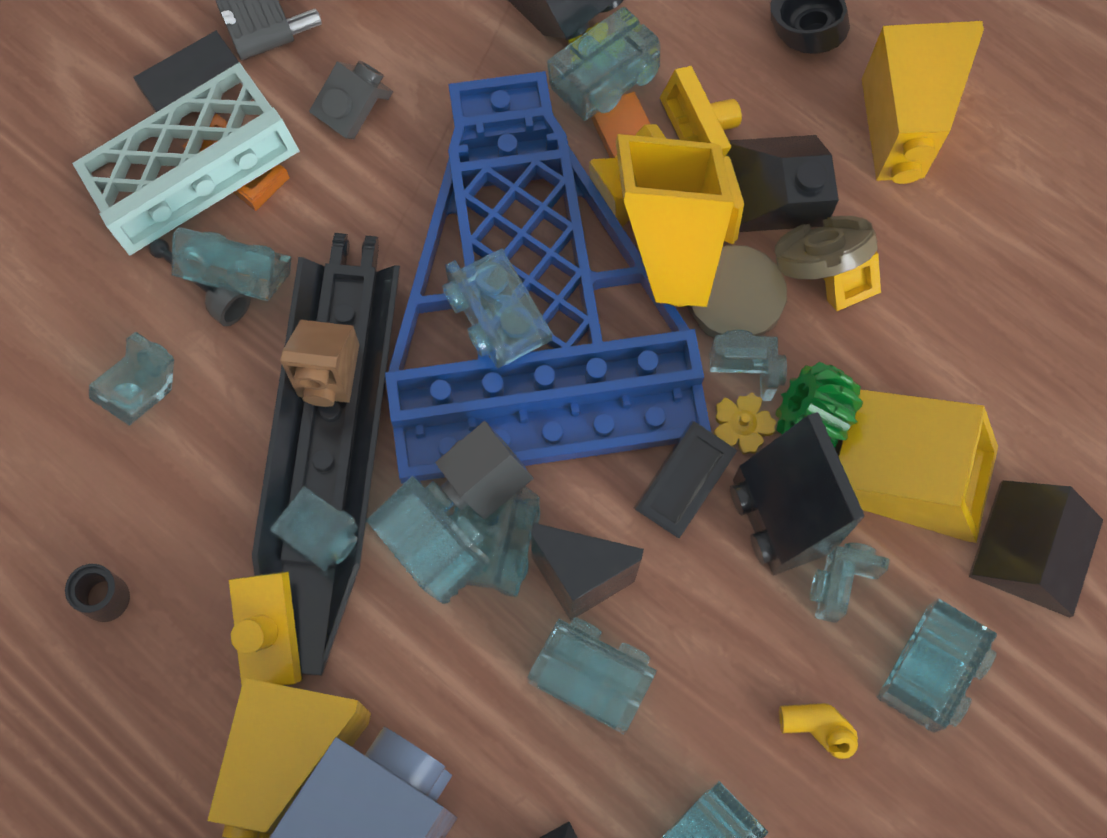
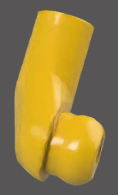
[779,703,858,759]

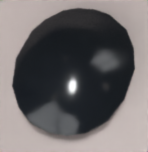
[770,0,850,54]

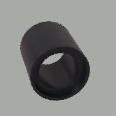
[65,564,130,622]

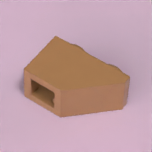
[280,320,360,407]

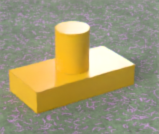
[660,66,742,158]
[229,572,302,686]

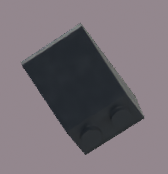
[730,412,865,576]

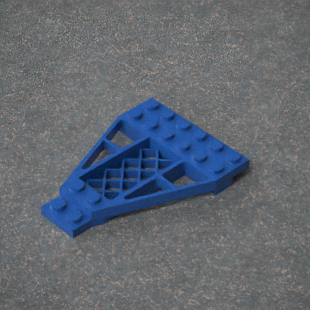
[385,71,712,484]

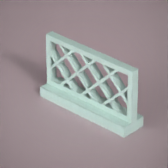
[72,62,300,256]

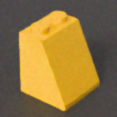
[862,21,984,184]
[616,134,734,307]
[837,390,998,543]
[207,678,371,838]

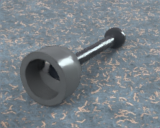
[149,238,251,327]

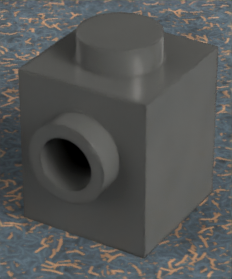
[435,421,534,520]

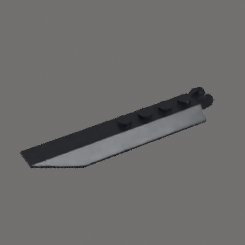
[252,233,400,676]

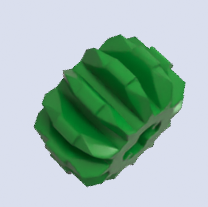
[775,362,863,448]

